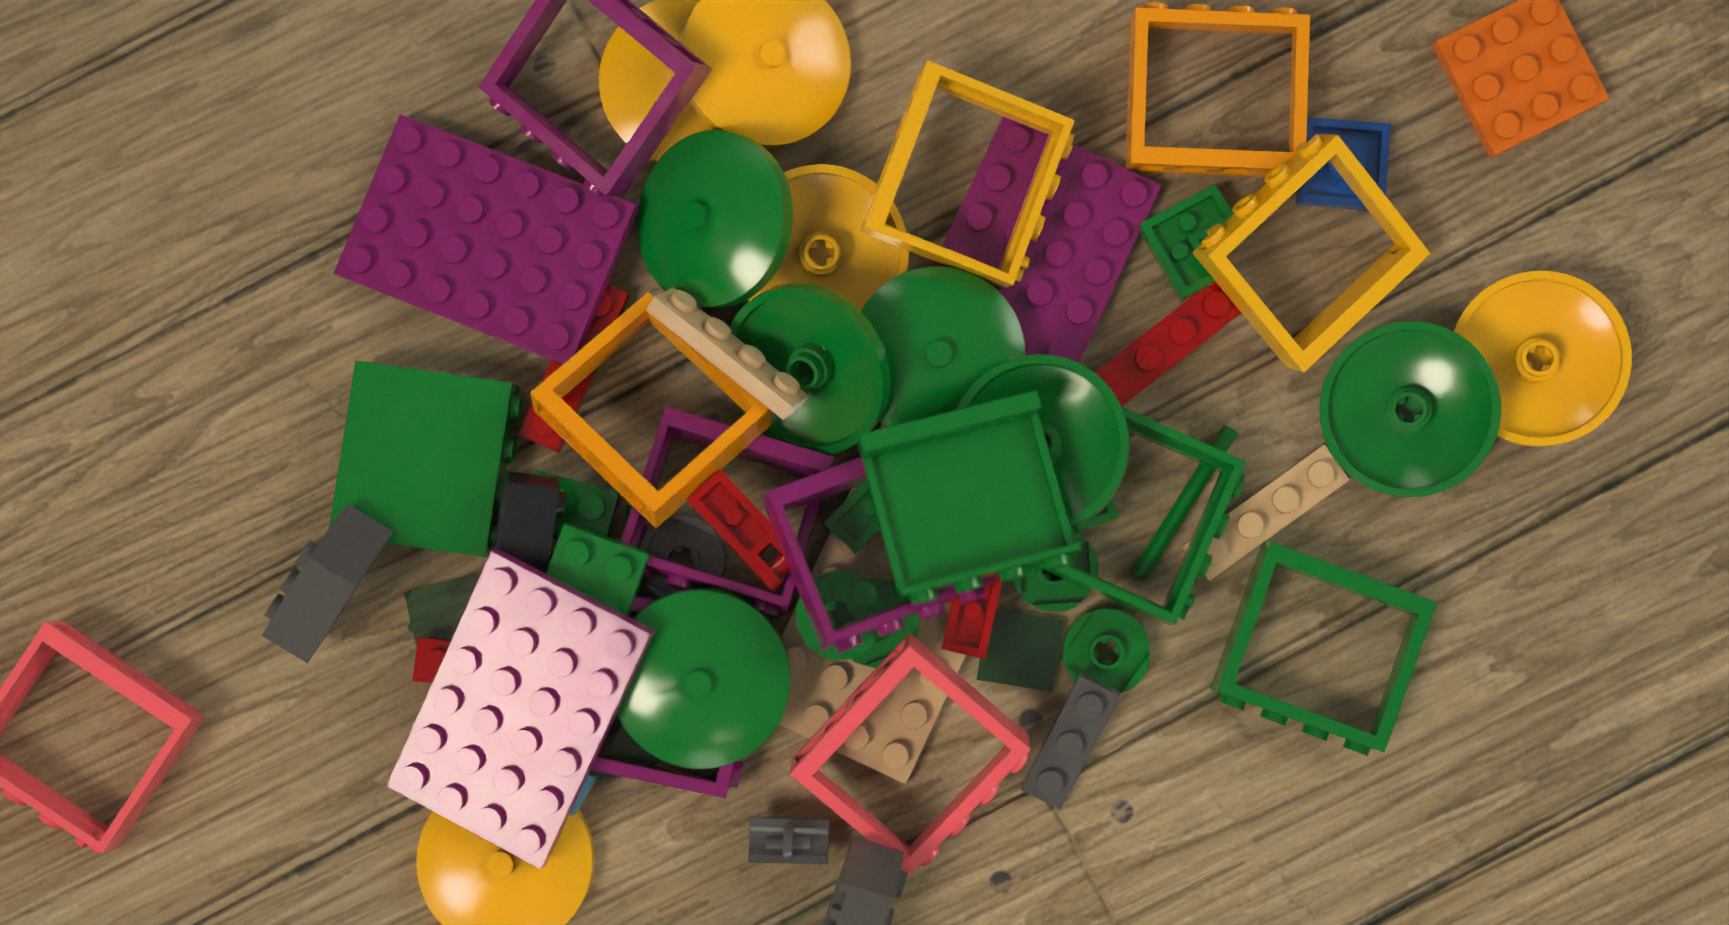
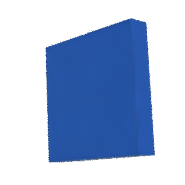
[1296,117,1391,211]

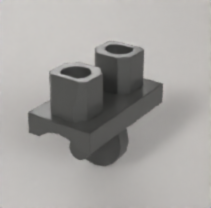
[748,816,829,864]

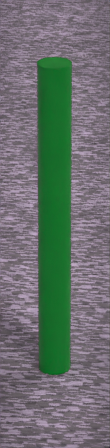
[1131,425,1238,580]

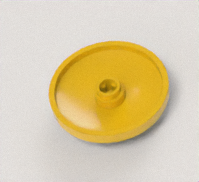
[599,0,714,163]
[679,0,851,148]
[747,164,909,312]
[1453,271,1632,447]
[416,809,594,925]

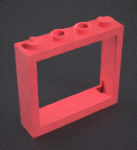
[0,621,206,854]
[790,633,1031,875]

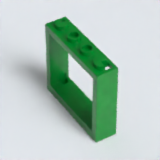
[1036,406,1246,625]
[1210,541,1437,756]

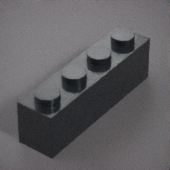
[494,471,567,574]

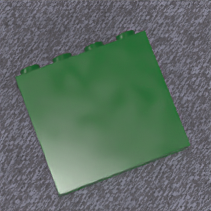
[329,360,524,557]
[857,390,1081,605]

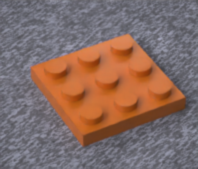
[1432,0,1610,159]

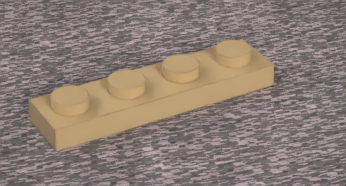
[646,287,809,420]
[1181,445,1350,581]

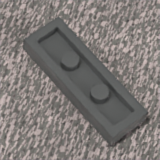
[1021,672,1120,809]

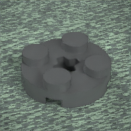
[639,516,726,598]

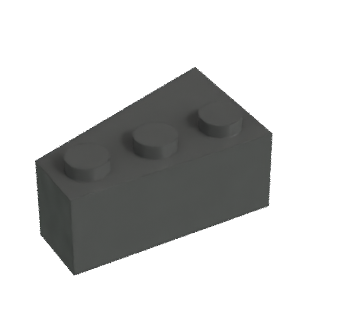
[262,503,394,663]
[822,836,908,925]

